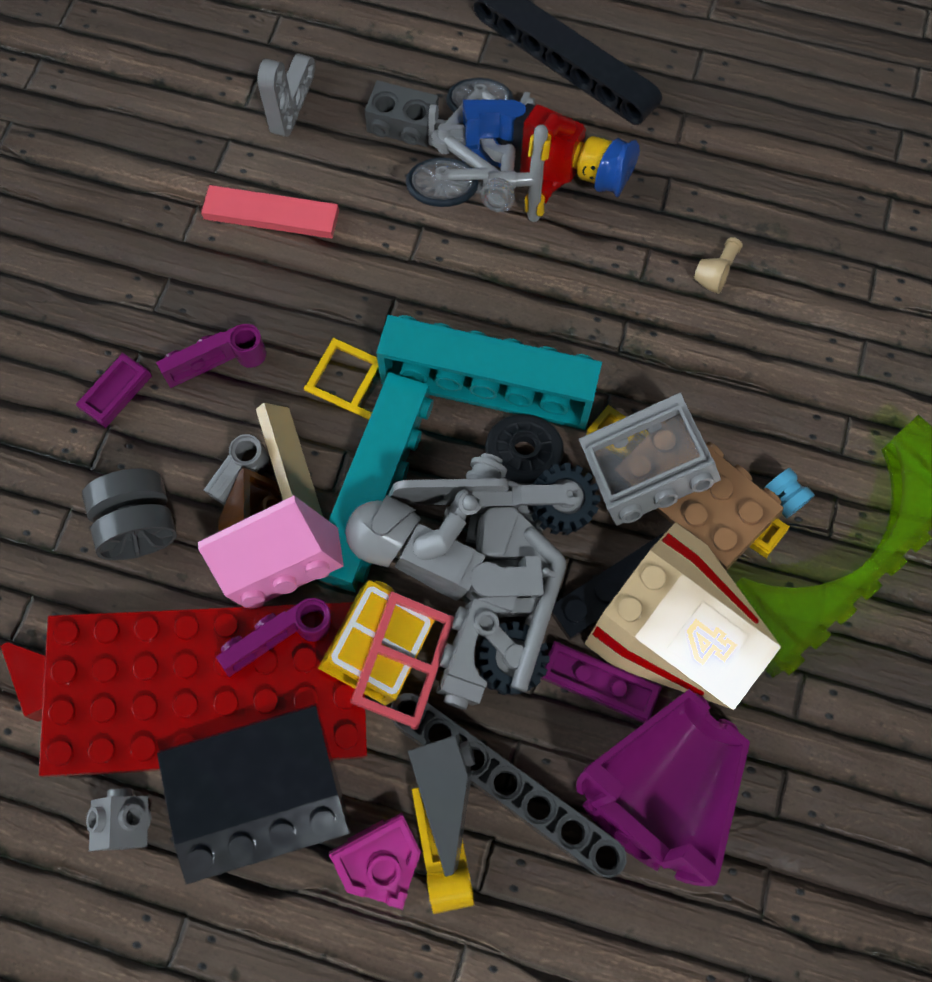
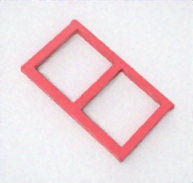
[350,592,454,730]

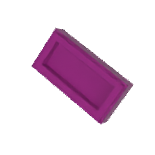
[75,353,152,428]

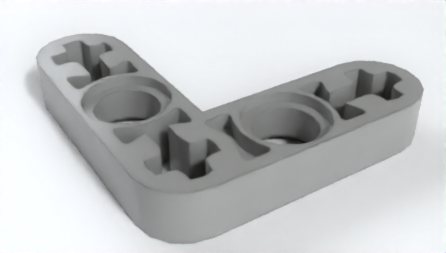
[258,53,315,137]

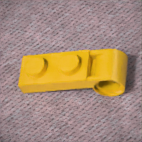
[412,787,475,914]

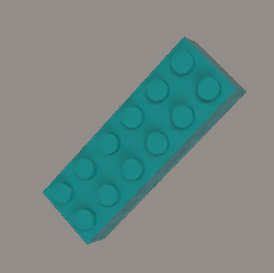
[376,315,602,430]

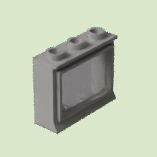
[579,392,721,526]

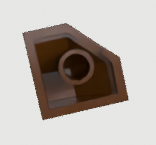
[218,467,282,532]

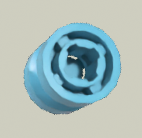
[763,468,815,519]

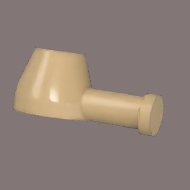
[694,237,743,294]

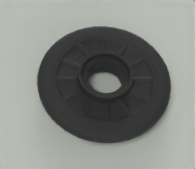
[485,414,564,484]

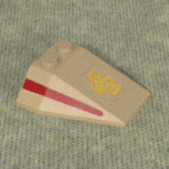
[584,522,781,710]

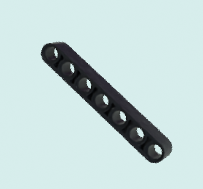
[473,0,662,125]

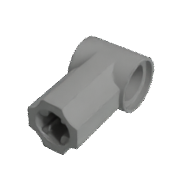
[204,434,269,506]

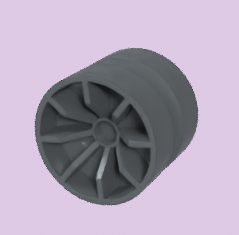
[82,468,177,560]

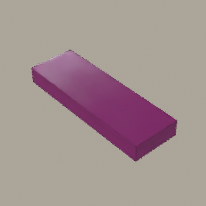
[541,641,662,723]

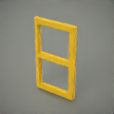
[304,338,379,420]

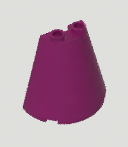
[576,689,750,887]

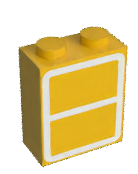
[318,580,435,706]

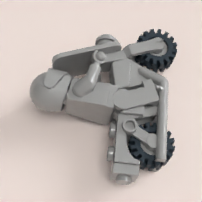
[346,453,600,710]

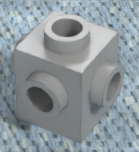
[86,788,151,851]

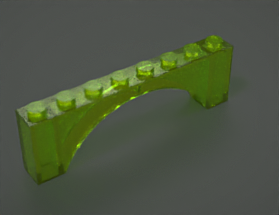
[736,414,932,677]

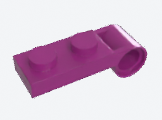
[156,324,267,388]
[216,598,331,677]

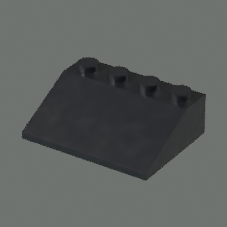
[157,704,349,885]

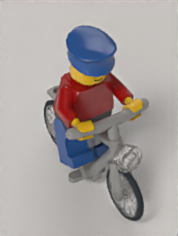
[406,78,640,222]

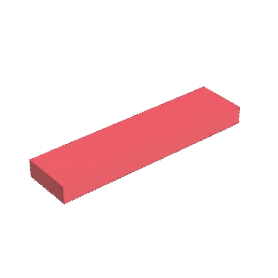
[201,185,339,239]

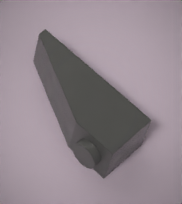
[408,734,475,877]

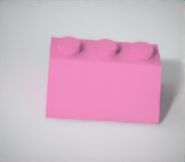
[198,495,344,609]

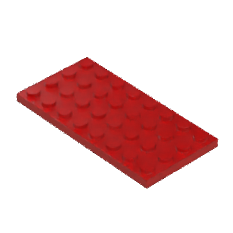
[39,602,367,778]

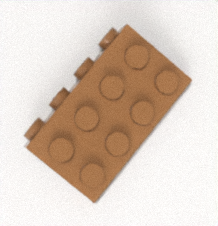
[614,417,784,571]

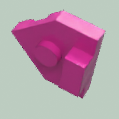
[329,813,421,910]

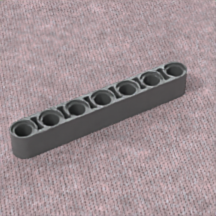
[390,693,627,877]

